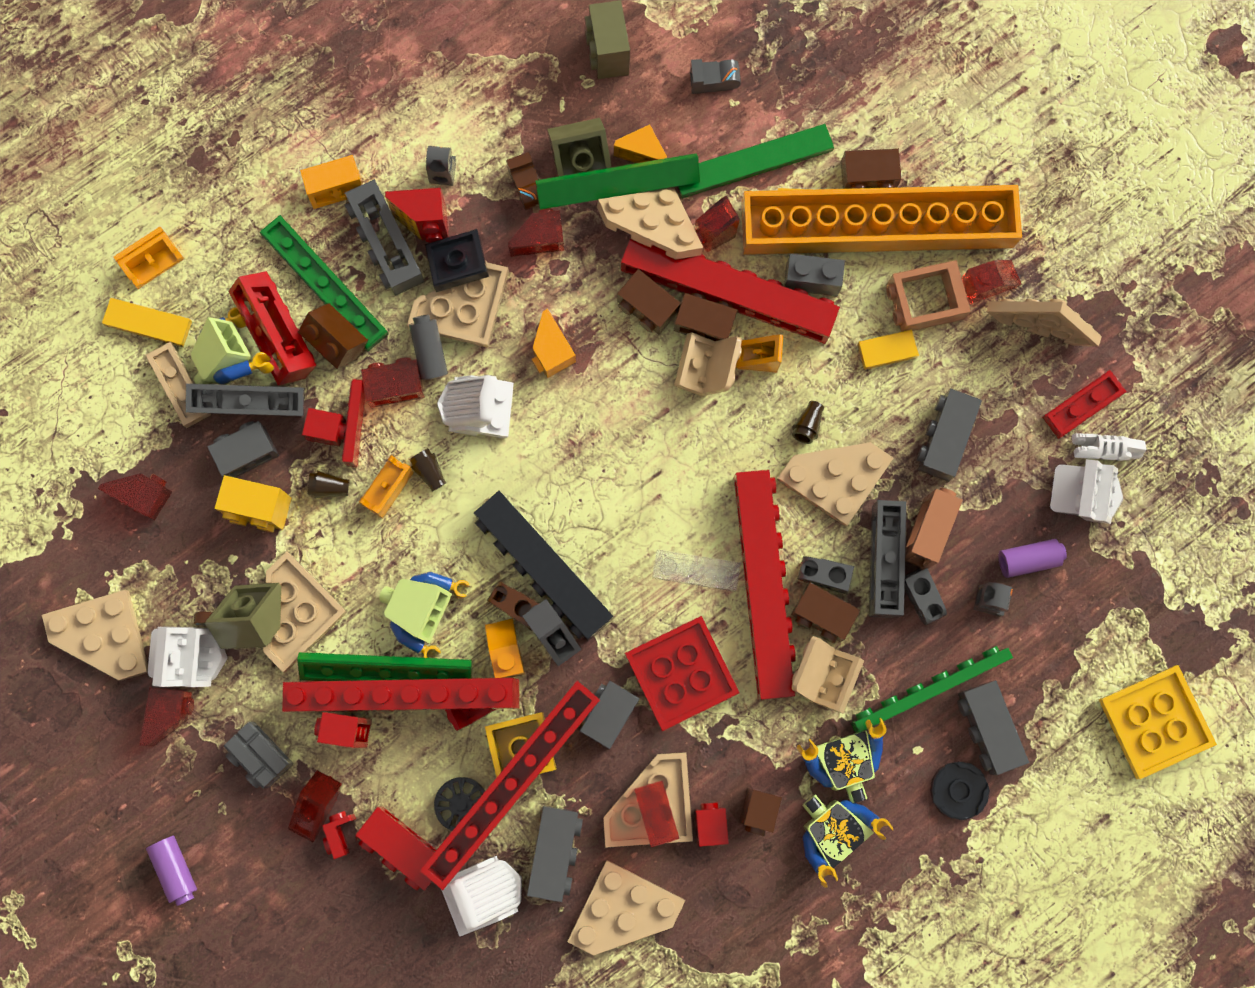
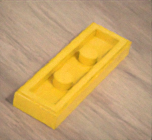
[102,298,192,347]

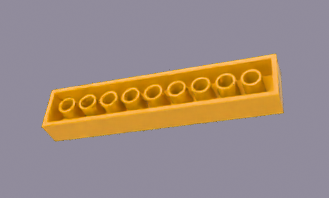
[741,185,1022,255]

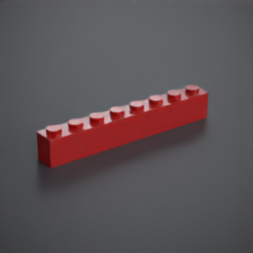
[621,237,840,344]
[734,470,796,701]
[282,678,519,712]
[420,681,600,890]

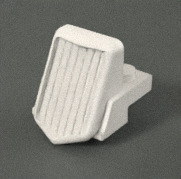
[437,375,514,438]
[1050,459,1123,524]
[148,627,227,687]
[441,856,522,936]

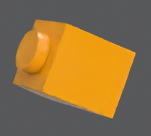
[531,309,576,378]
[485,618,525,678]

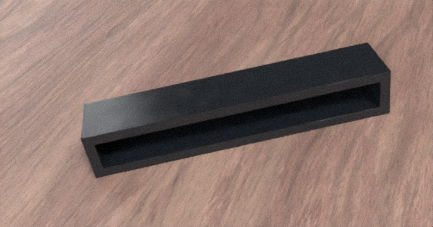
[474,491,614,641]

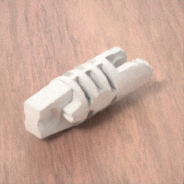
[1071,433,1146,461]

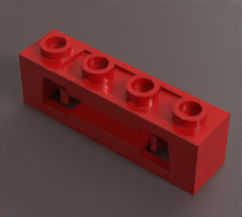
[228,271,317,386]

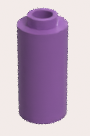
[998,539,1067,578]
[146,836,197,906]

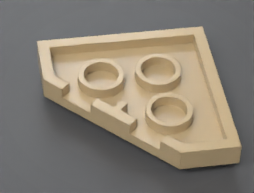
[597,188,703,259]
[407,262,509,348]
[986,299,1102,346]
[777,442,893,527]
[263,551,347,673]
[42,590,148,681]
[603,752,693,848]
[567,860,685,955]

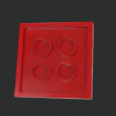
[625,616,740,731]

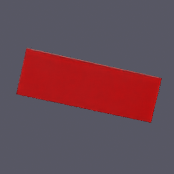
[1042,370,1127,439]
[342,379,367,468]

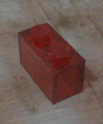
[361,357,425,408]
[634,780,680,847]

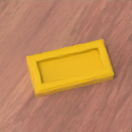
[857,330,919,370]

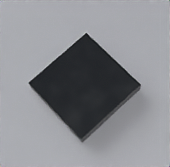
[425,229,489,292]

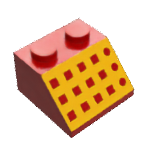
[385,188,449,243]

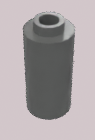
[409,314,448,380]

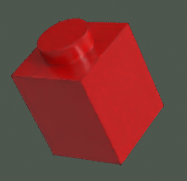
[302,408,346,447]
[695,802,729,847]

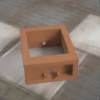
[886,260,971,332]
[905,488,963,569]

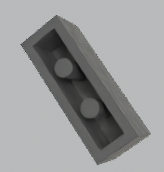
[916,388,982,482]
[957,680,1029,775]
[527,805,583,902]

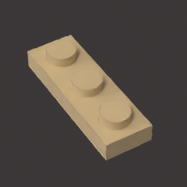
[146,342,211,428]

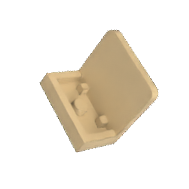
[674,333,742,396]
[792,636,864,714]

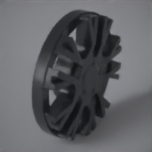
[434,777,485,831]

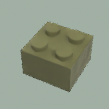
[585,0,630,79]

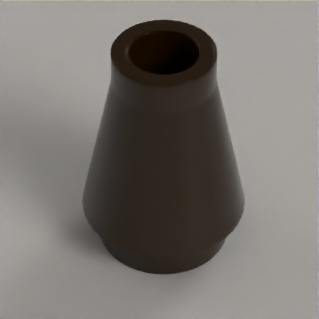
[792,401,824,444]
[409,448,446,492]
[308,470,350,498]

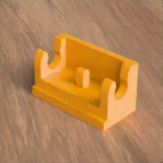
[300,155,363,209]
[114,227,184,289]
[359,455,414,519]

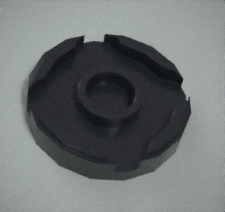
[930,761,990,820]

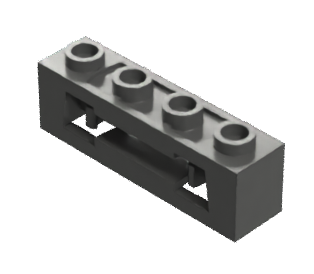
[344,179,425,296]
[186,384,305,416]
[869,500,906,618]

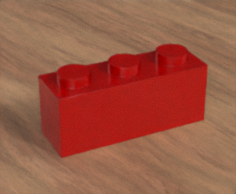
[314,712,372,748]
[355,806,437,891]

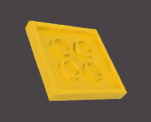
[1098,665,1217,779]

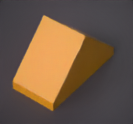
[614,124,667,163]
[735,334,783,373]

